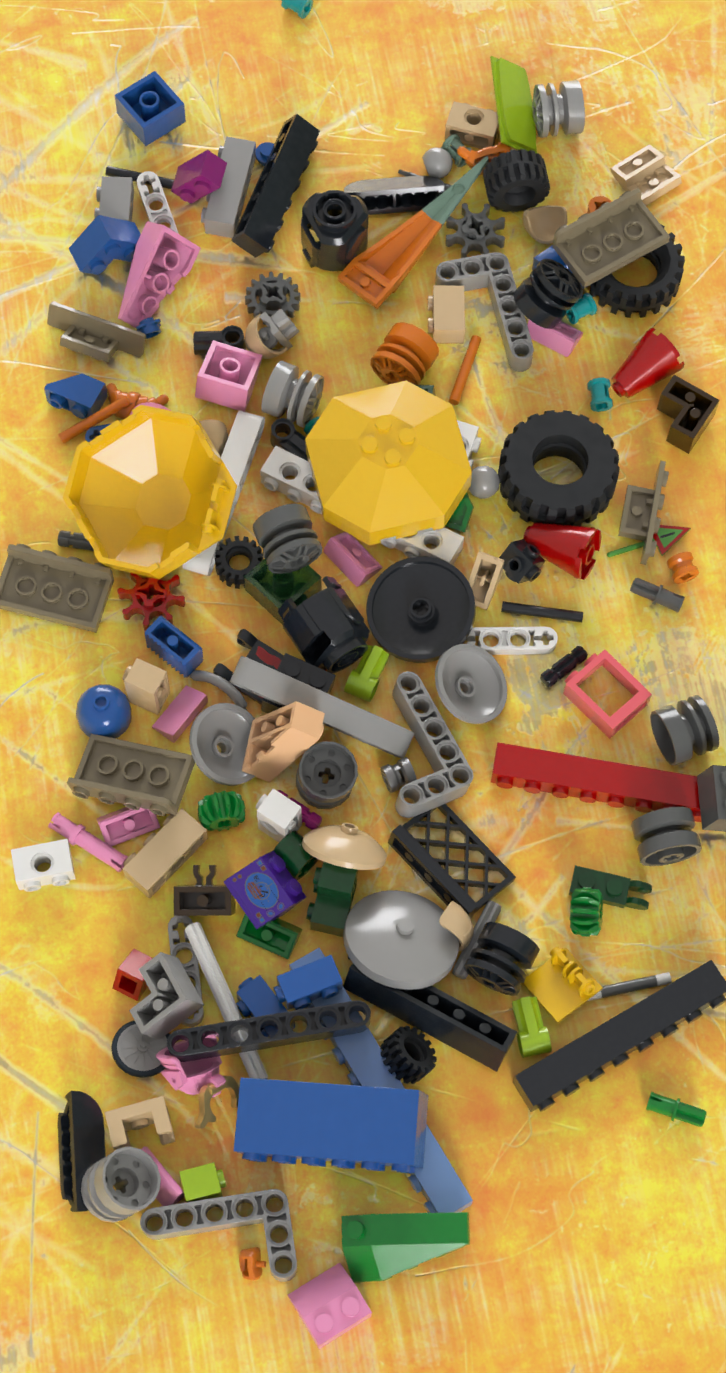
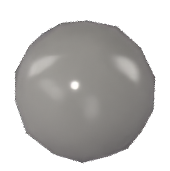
[422,147,453,179]
[469,466,500,499]

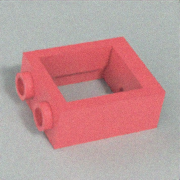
[563,650,652,739]

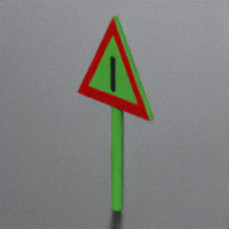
[607,525,691,557]

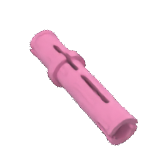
[48,812,128,872]

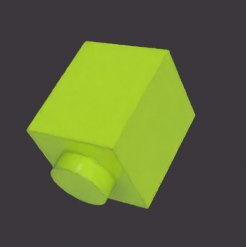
[179,1162,227,1202]

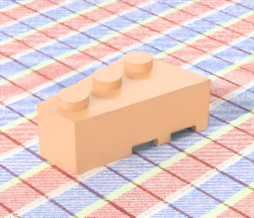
[242,701,325,782]

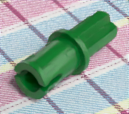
[646,1091,706,1127]

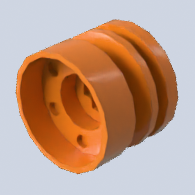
[370,322,439,385]

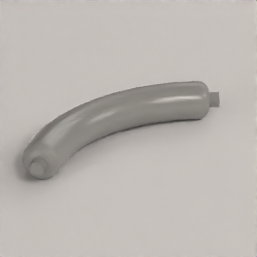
[190,670,247,710]

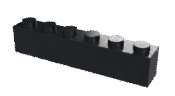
[231,114,320,258]
[343,963,517,1072]

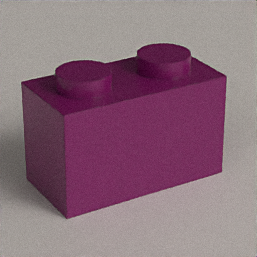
[171,150,227,204]

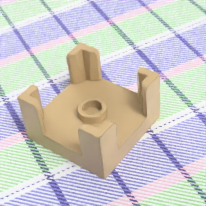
[104,1096,176,1150]

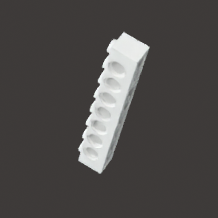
[260,446,464,565]

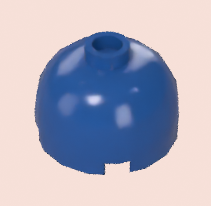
[76,684,132,738]

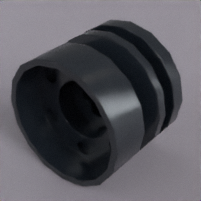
[513,259,583,329]
[464,922,540,996]

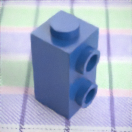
[274,955,343,1010]
[236,975,295,1037]

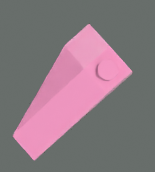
[118,221,201,328]

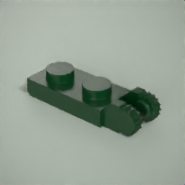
[569,865,652,910]

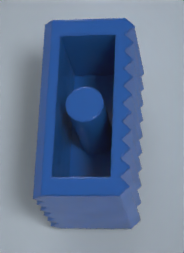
[145,615,204,678]

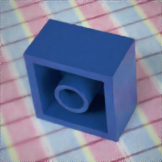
[114,71,186,146]

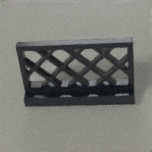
[388,804,516,919]

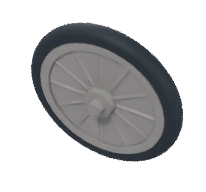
[111,1020,170,1078]

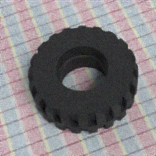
[498,410,620,526]

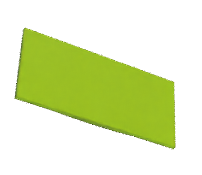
[490,56,537,153]

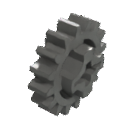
[245,272,301,325]

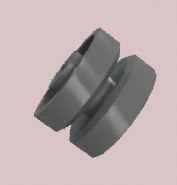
[631,807,702,866]

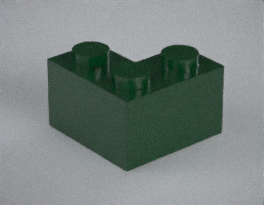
[306,861,358,937]

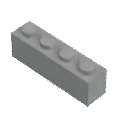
[201,136,256,238]

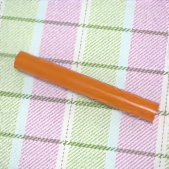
[449,335,481,405]
[58,395,131,443]

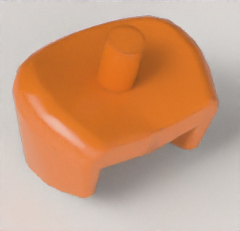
[239,1247,266,1280]

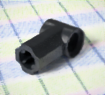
[193,325,246,355]
[270,418,308,461]

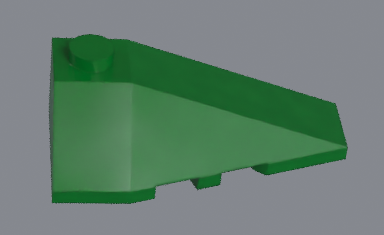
[342,1212,470,1283]

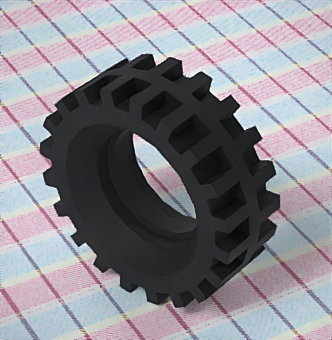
[589,225,685,318]

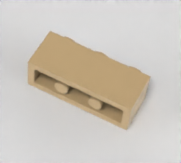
[123,808,208,899]

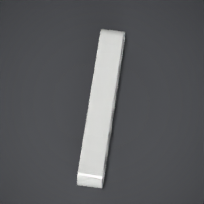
[183,410,265,576]

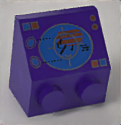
[224,851,306,930]

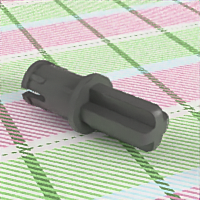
[630,578,685,613]

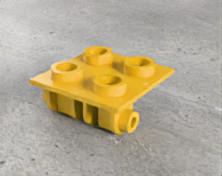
[522,946,603,1023]

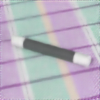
[588,972,672,1001]

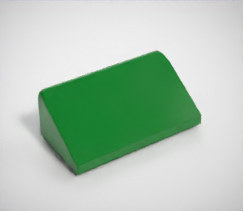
[236,914,302,959]

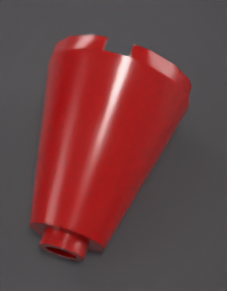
[611,328,685,398]
[523,522,602,580]

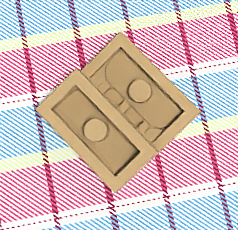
[610,145,682,206]

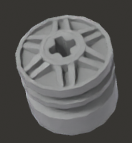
[532,80,585,138]
[261,360,324,428]
[81,1147,161,1223]

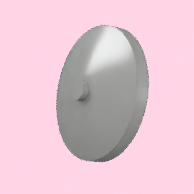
[343,890,459,990]

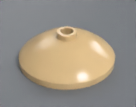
[302,823,387,870]

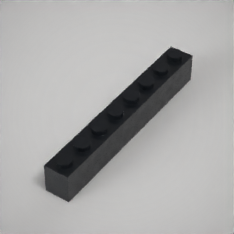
[513,959,726,1112]

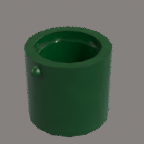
[273,830,318,880]

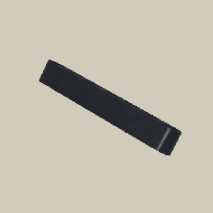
[167,1000,371,1062]

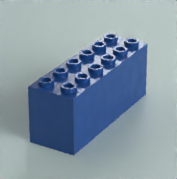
[234,1078,429,1174]

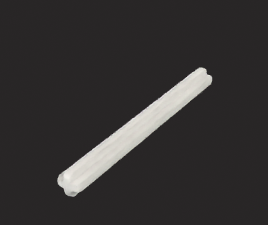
[185,922,268,1079]

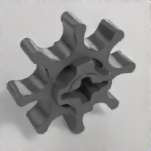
[445,203,505,258]

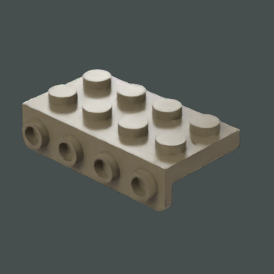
[552,188,670,288]
[0,544,114,633]
[67,734,195,816]

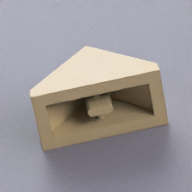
[468,551,505,610]

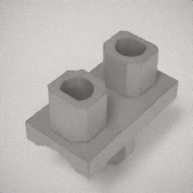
[258,309,300,350]

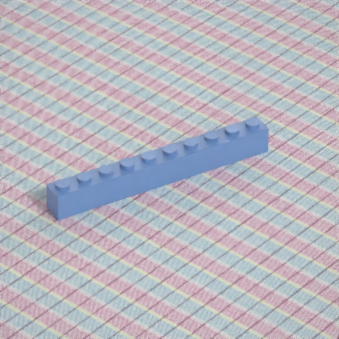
[289,947,473,1213]

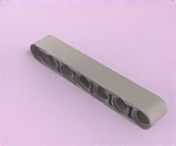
[230,656,415,759]

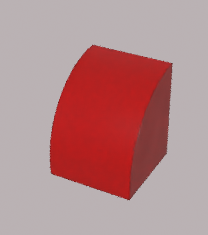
[112,949,152,1001]

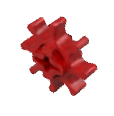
[117,573,186,631]

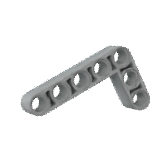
[435,252,534,372]
[392,671,474,818]
[140,1189,297,1282]

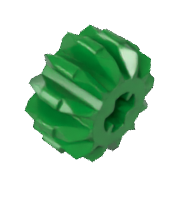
[198,790,245,831]
[570,887,603,937]

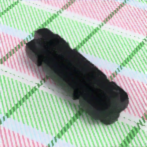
[540,646,588,687]

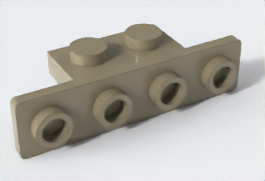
[47,301,146,362]
[618,461,669,565]

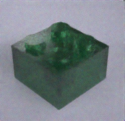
[244,559,322,625]

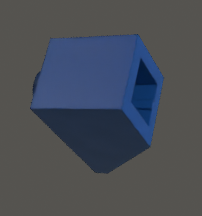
[44,374,108,419]

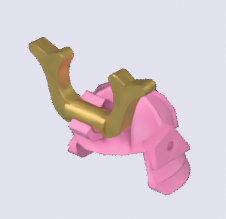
[156,1035,240,1129]

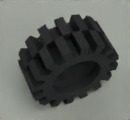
[215,536,264,589]
[380,1026,437,1084]

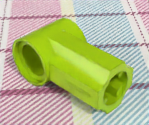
[344,645,389,702]
[512,996,552,1058]

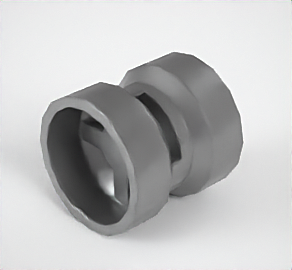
[380,757,417,793]

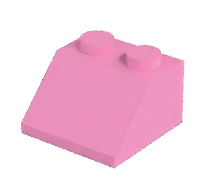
[195,341,263,412]
[288,1262,372,1349]

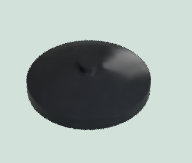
[366,556,476,663]

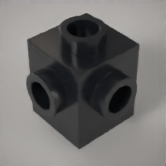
[499,539,545,584]

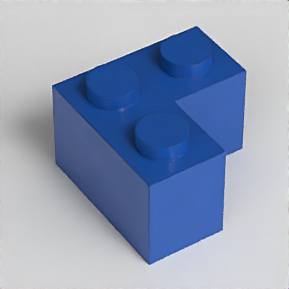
[69,215,141,275]

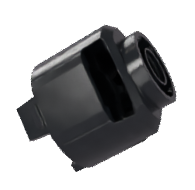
[301,190,368,271]
[278,576,370,673]

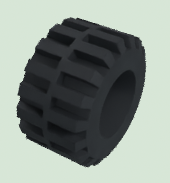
[483,149,550,212]

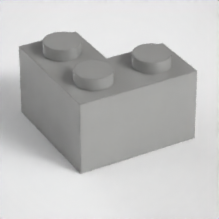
[129,952,204,1039]

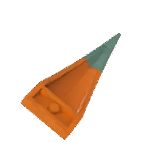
[337,157,488,309]

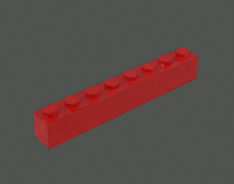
[491,742,701,822]

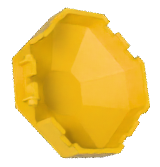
[305,381,472,545]
[63,405,237,579]

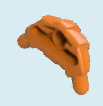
[457,139,511,175]
[106,383,169,420]

